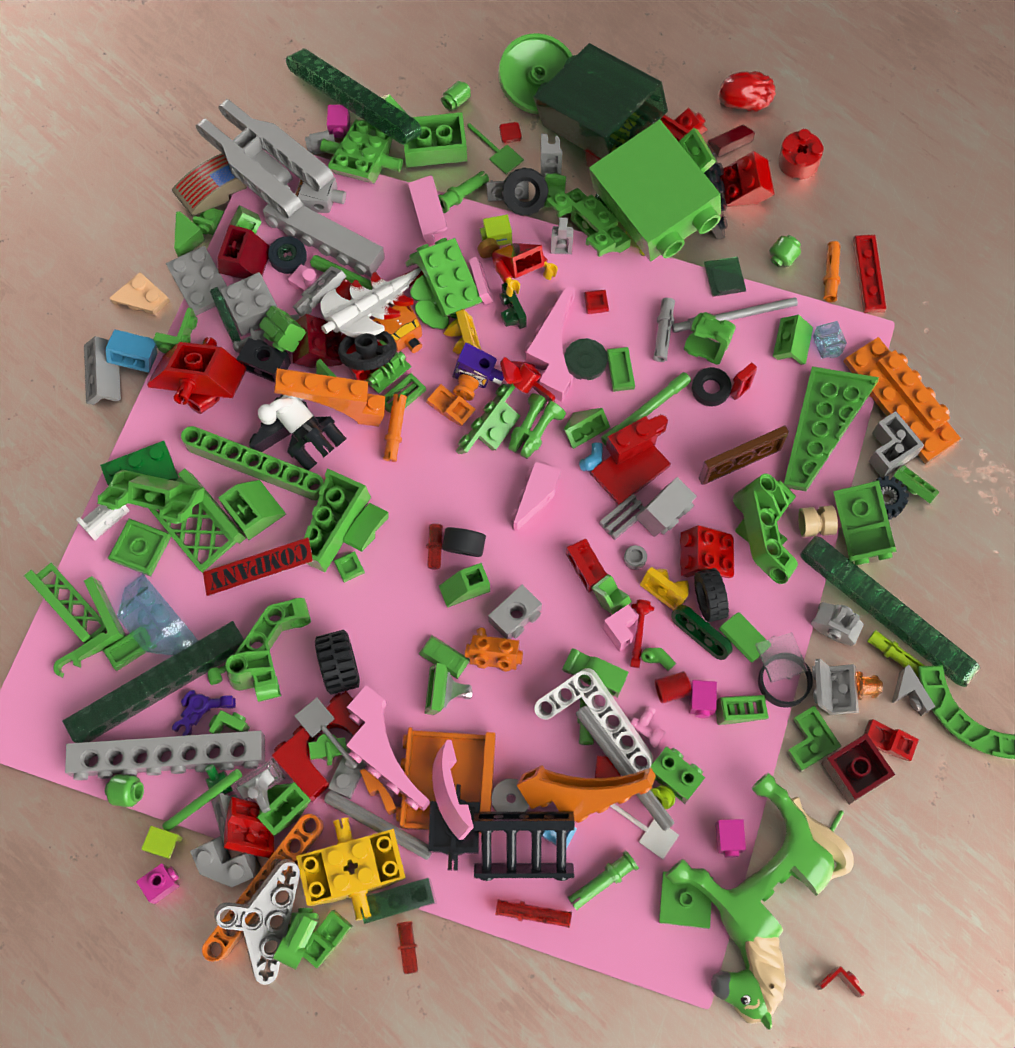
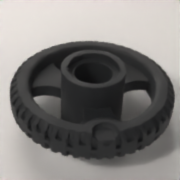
[338,331,396,371]

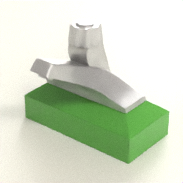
[424,663,473,715]

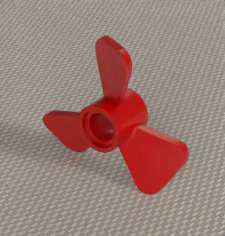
[500,357,555,402]

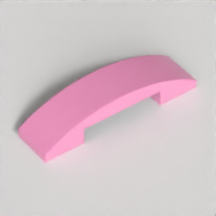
[432,740,474,840]

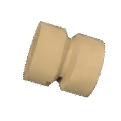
[798,505,838,537]

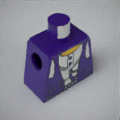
[452,342,504,388]

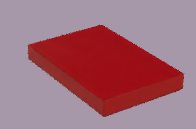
[590,446,671,505]

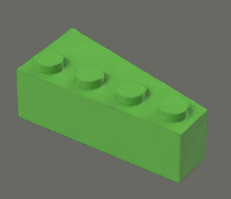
[304,468,371,573]

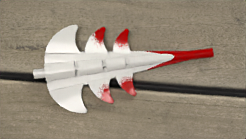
[321,267,424,338]

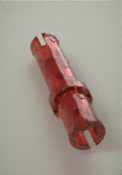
[495,899,572,928]

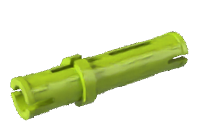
[867,630,925,678]

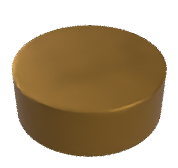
[477,238,500,258]

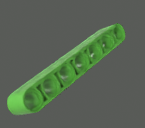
[181,426,324,501]

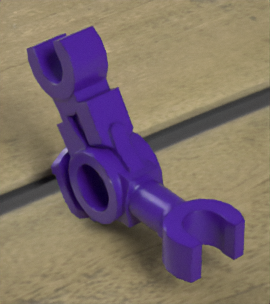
[172,690,236,736]

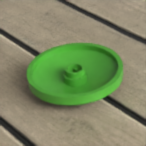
[498,33,578,115]

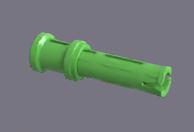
[438,171,489,213]
[567,850,639,910]

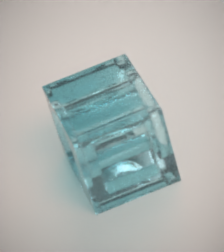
[813,321,847,359]

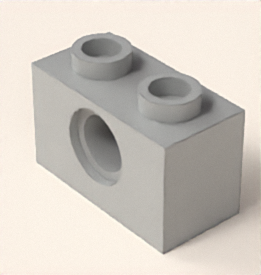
[488,584,542,639]

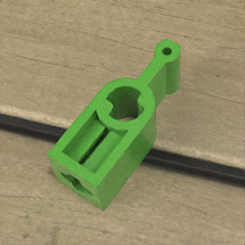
[562,648,629,698]

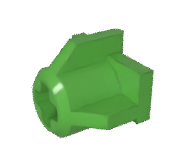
[309,734,347,766]

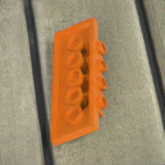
[843,337,961,464]

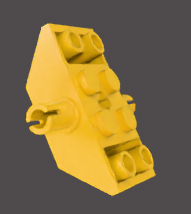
[296,817,406,921]

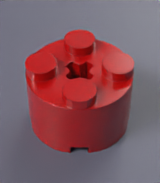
[779,129,824,179]

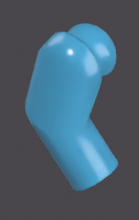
[579,442,603,471]

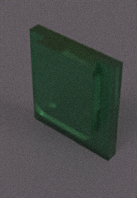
[704,257,746,297]

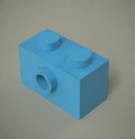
[106,329,157,373]

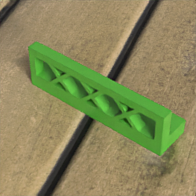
[24,563,107,643]

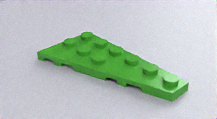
[784,366,879,491]

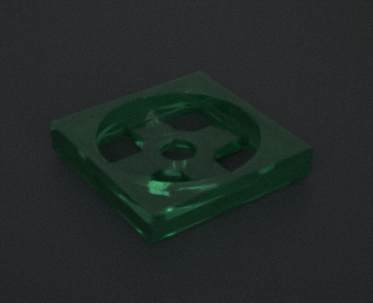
[210,287,241,343]

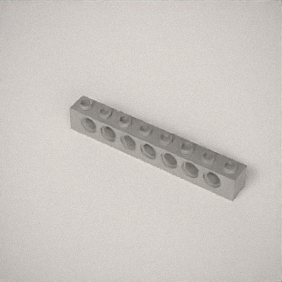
[65,731,265,780]

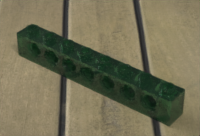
[62,621,245,743]

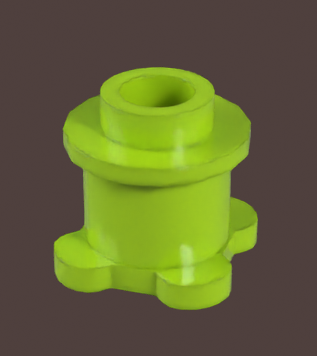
[651,785,675,809]

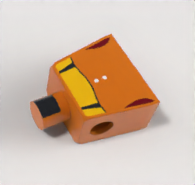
[373,305,422,353]

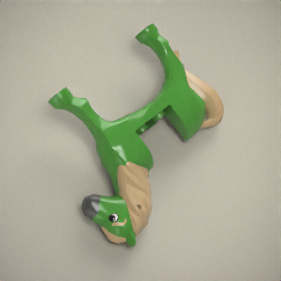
[665,773,854,1030]

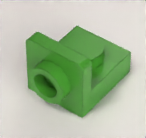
[544,173,566,207]
[192,208,224,235]

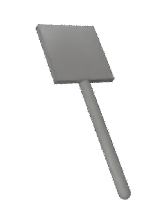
[295,698,357,768]

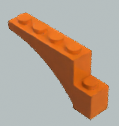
[274,368,385,427]
[517,765,656,823]

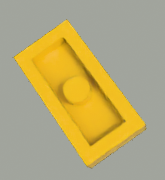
[443,309,481,354]
[640,566,689,611]

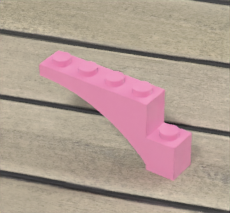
[524,285,575,402]
[346,685,430,811]

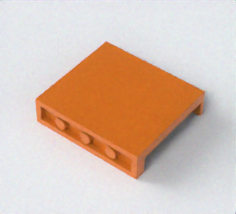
[396,727,496,834]

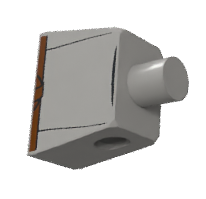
[295,177,346,213]

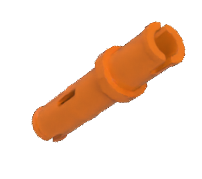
[823,241,841,302]
[383,394,407,462]

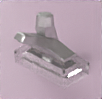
[231,758,286,813]

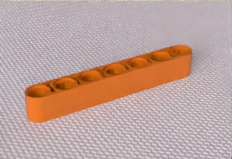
[202,814,324,962]

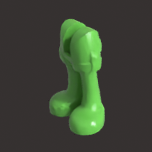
[508,393,566,459]

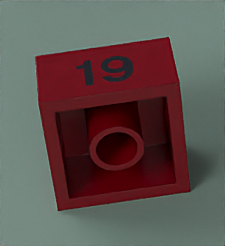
[821,733,896,804]

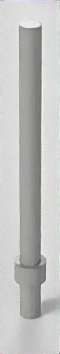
[672,297,798,333]

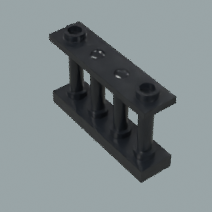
[473,812,575,881]

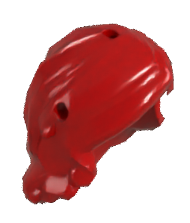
[718,71,776,112]

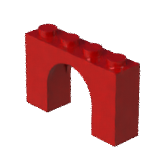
[272,691,364,802]

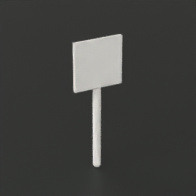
[610,804,679,859]

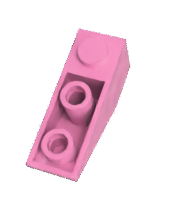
[511,462,561,531]

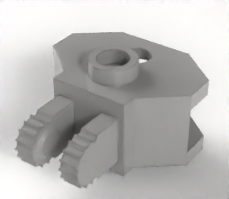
[811,602,864,646]

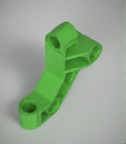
[733,474,798,584]
[226,598,311,702]

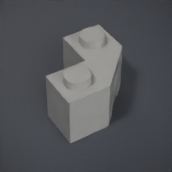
[190,836,262,887]

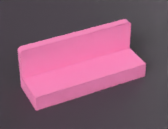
[408,175,447,245]

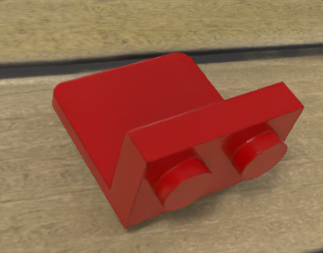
[680,525,734,578]

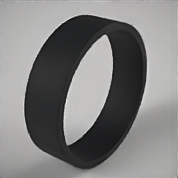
[758,653,813,708]

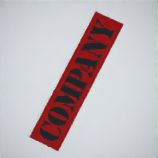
[203,537,313,596]

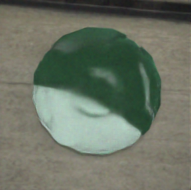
[564,338,608,380]

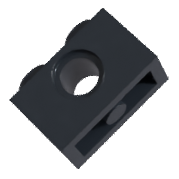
[237,338,291,383]

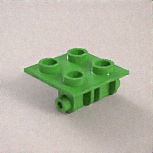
[365,341,411,394]

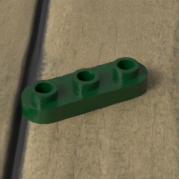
[671,605,733,660]

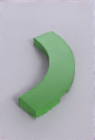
[917,665,1015,759]

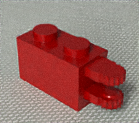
[606,414,668,465]

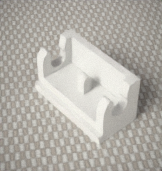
[76,505,130,540]

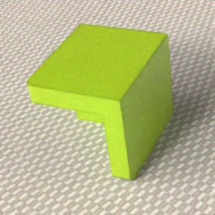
[141,826,183,859]

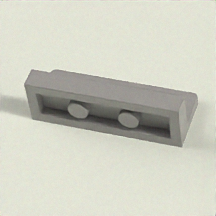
[84,336,121,405]

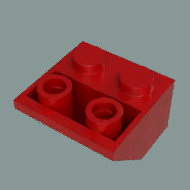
[721,151,775,207]

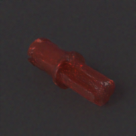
[426,524,443,570]
[397,921,418,974]

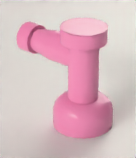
[631,706,666,748]

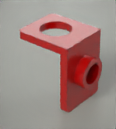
[815,966,865,997]

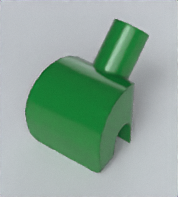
[205,764,233,799]

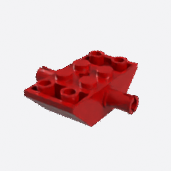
[147,337,246,405]

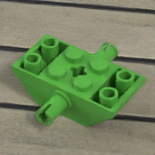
[320,119,403,184]

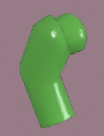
[641,648,676,671]

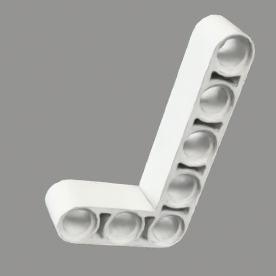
[534,668,653,772]

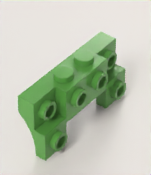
[546,188,631,257]
[98,470,204,524]

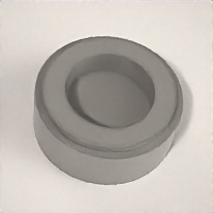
[624,545,647,570]

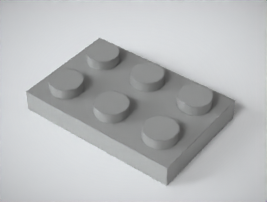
[166,245,227,316]

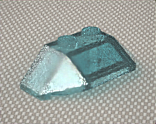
[117,574,199,657]

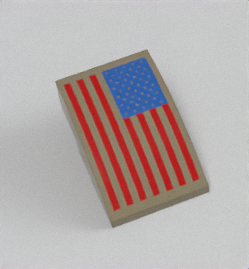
[172,153,247,216]

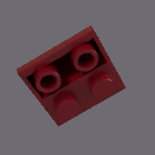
[217,224,270,279]
[292,314,343,368]

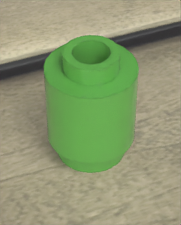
[441,81,471,111]

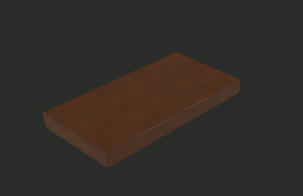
[699,425,789,485]

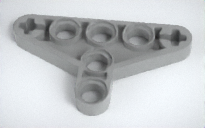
[214,859,300,985]

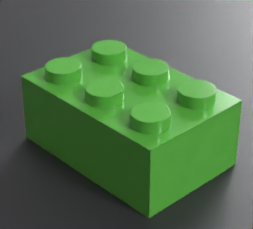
[401,112,467,168]

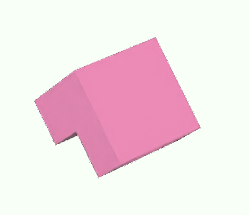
[603,604,637,652]

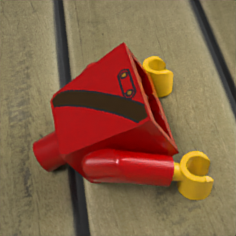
[492,243,558,297]

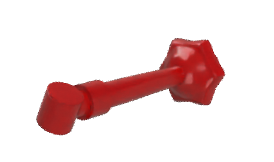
[630,599,655,668]

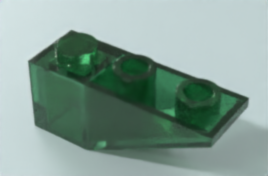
[361,878,437,924]

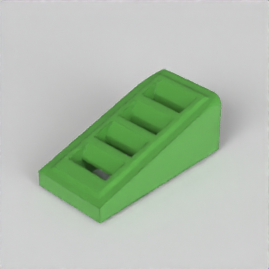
[715,695,769,725]

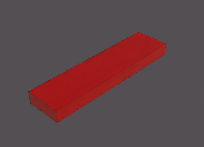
[853,235,886,313]

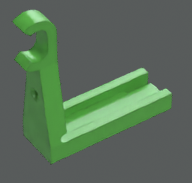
[53,576,126,678]

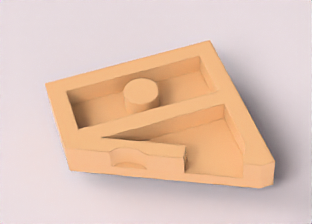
[110,272,170,315]

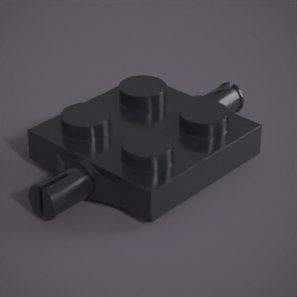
[428,784,480,871]

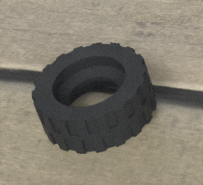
[502,168,548,216]
[694,568,729,622]

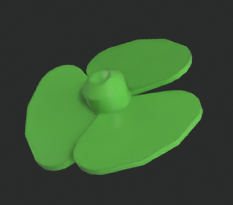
[410,275,457,329]

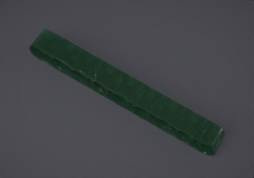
[286,48,422,145]
[800,536,980,687]

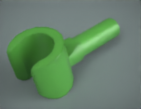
[208,665,227,685]

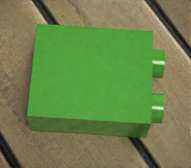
[589,120,721,262]

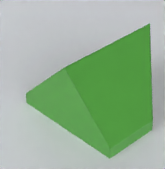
[257,782,311,836]

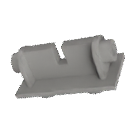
[487,180,529,201]

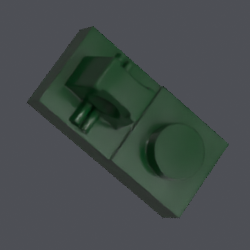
[499,283,527,329]

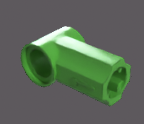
[273,913,317,970]

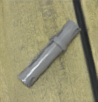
[653,298,675,362]

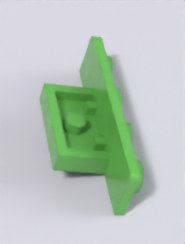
[456,384,520,454]

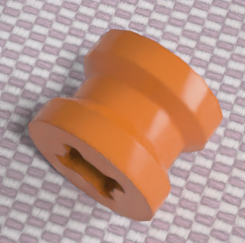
[453,374,479,401]

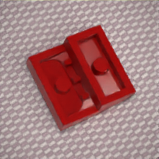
[223,797,274,858]

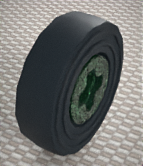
[268,236,307,274]

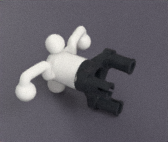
[258,395,347,471]

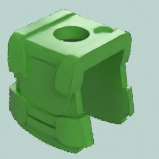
[684,312,736,365]

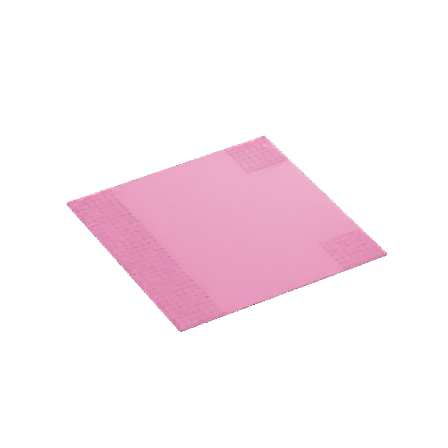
[0,149,895,1009]

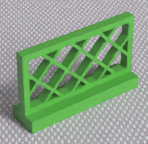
[148,468,246,573]

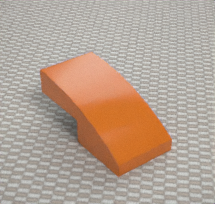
[426,384,476,427]
[360,769,397,815]

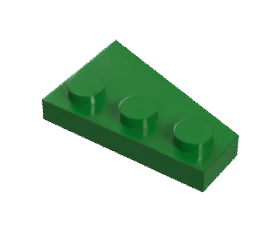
[100,441,179,486]

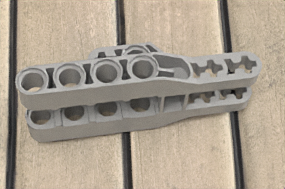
[196,99,334,218]

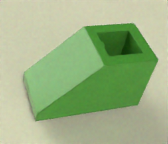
[439,563,490,608]

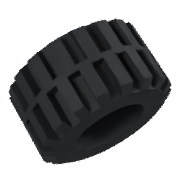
[315,630,360,695]

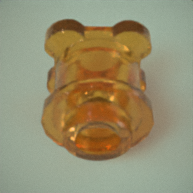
[856,672,883,700]

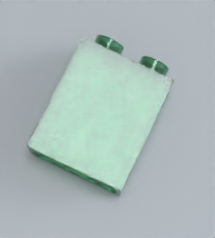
[533,43,668,159]

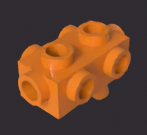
[465,627,523,672]

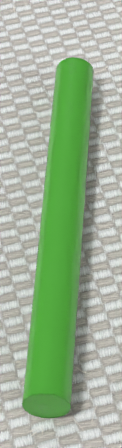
[162,769,242,832]

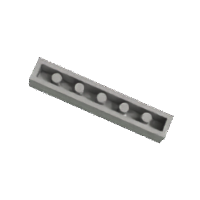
[263,204,385,277]

